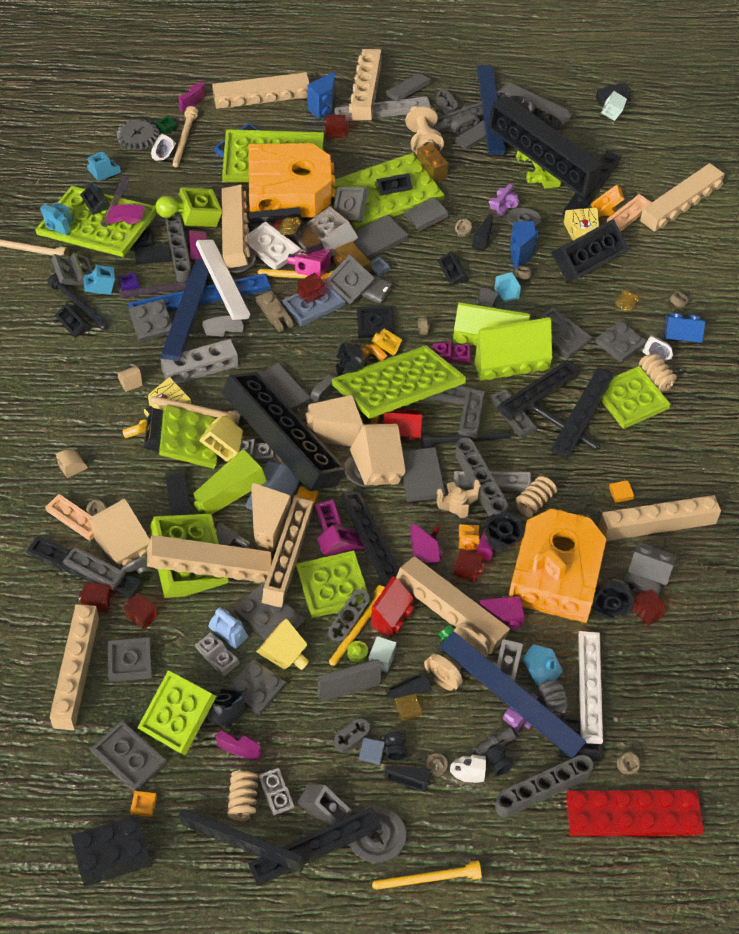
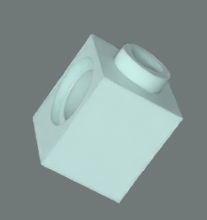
[601,91,627,121]
[368,636,396,673]

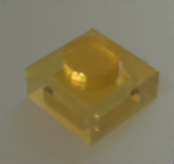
[278,217,301,235]
[615,290,640,312]
[395,694,422,721]

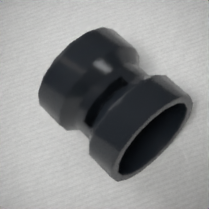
[384,731,408,760]
[484,745,514,776]

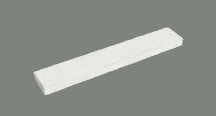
[196,240,250,320]
[578,631,603,744]

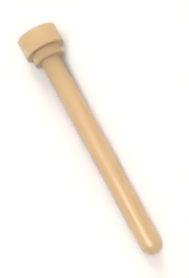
[173,106,198,167]
[0,239,69,257]
[150,396,240,426]

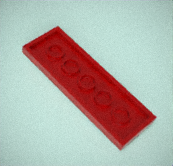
[565,790,704,836]

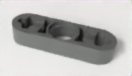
[327,589,369,643]

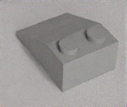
[306,206,358,257]

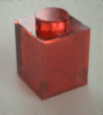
[326,114,349,138]
[297,273,325,304]
[453,549,485,582]
[79,583,111,613]
[632,590,667,627]
[124,593,158,630]

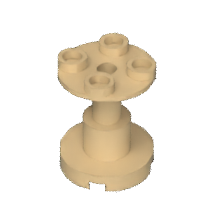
[405,106,444,156]
[424,623,488,691]

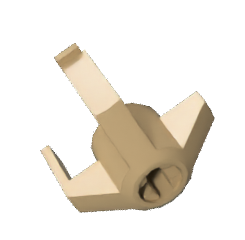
[437,480,481,518]

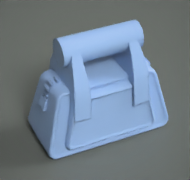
[208,607,248,649]

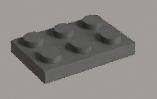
[233,583,306,640]

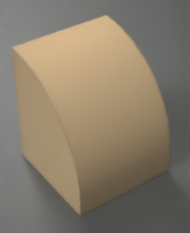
[118,366,143,392]
[56,449,88,478]

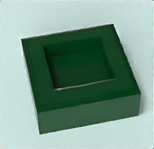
[155,115,178,135]

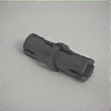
[472,728,516,756]

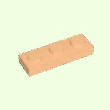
[607,194,652,232]
[46,494,94,541]

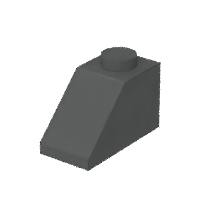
[298,784,352,825]

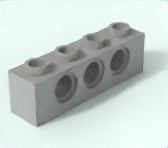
[161,339,238,384]

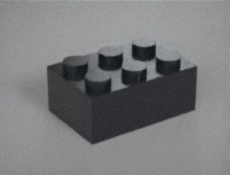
[71,815,151,887]

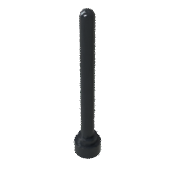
[48,273,108,330]
[526,403,600,450]
[421,431,511,449]

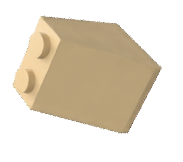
[306,395,363,446]
[350,424,406,485]
[251,483,291,552]
[90,498,150,569]

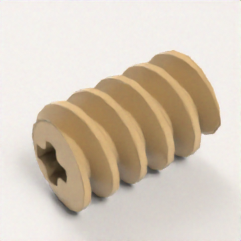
[638,354,677,393]
[515,476,558,517]
[228,771,258,821]

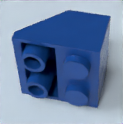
[664,312,705,343]

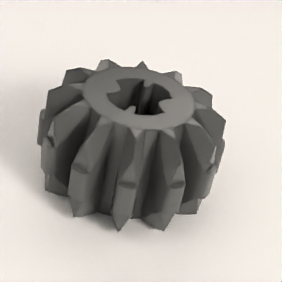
[537,680,568,716]

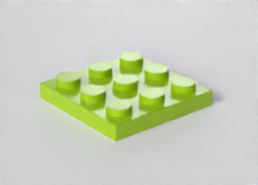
[601,366,671,429]
[159,405,217,469]
[296,550,371,619]
[138,670,216,755]

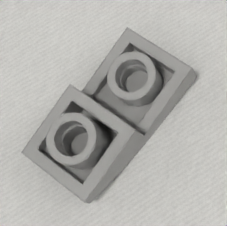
[202,316,244,337]
[239,439,275,462]
[195,632,240,676]
[258,768,295,816]

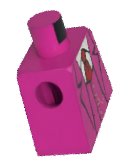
[287,248,331,278]

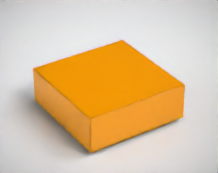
[609,480,634,503]
[130,791,157,817]

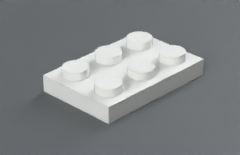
[247,222,301,270]

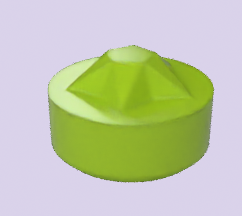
[347,641,368,663]

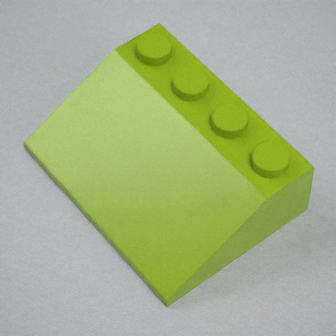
[474,317,552,381]
[149,514,229,598]

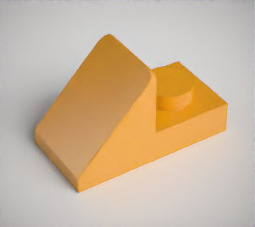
[591,185,624,217]

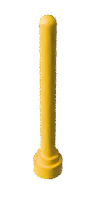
[258,269,335,280]
[329,585,385,666]
[372,860,482,890]

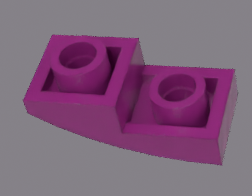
[178,81,205,112]
[106,204,146,225]
[188,230,207,262]
[433,341,471,363]
[216,730,262,759]

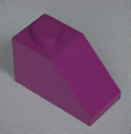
[410,524,443,566]
[317,525,365,556]
[479,596,524,630]

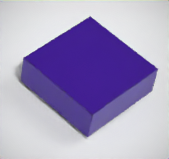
[118,273,140,293]

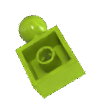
[155,187,222,227]

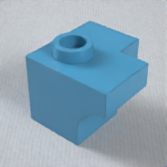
[87,151,121,181]
[40,202,73,235]
[83,265,115,295]
[522,644,563,685]

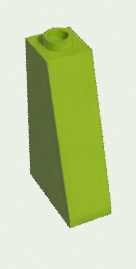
[193,449,267,515]

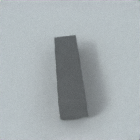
[497,83,571,129]
[165,212,191,284]
[455,438,508,517]
[495,755,593,817]

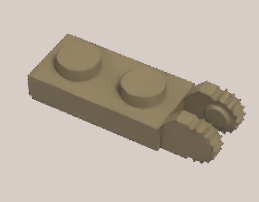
[256,291,293,332]

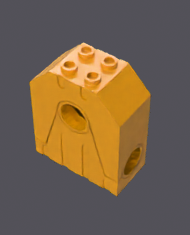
[249,143,335,217]
[509,509,606,623]

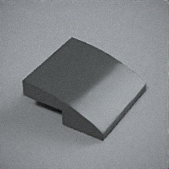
[403,197,448,231]
[51,253,93,285]

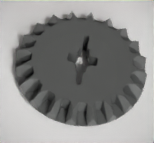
[117,119,159,151]
[350,807,406,864]

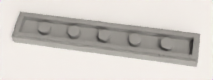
[334,97,431,123]

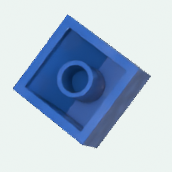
[308,72,335,120]
[510,221,538,271]

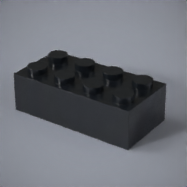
[551,219,629,283]

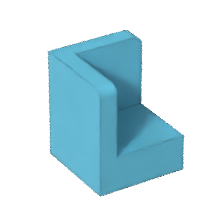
[494,272,521,303]

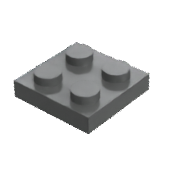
[334,187,368,222]
[326,254,375,305]
[128,299,172,342]
[595,320,647,363]
[108,637,152,682]
[228,659,286,716]

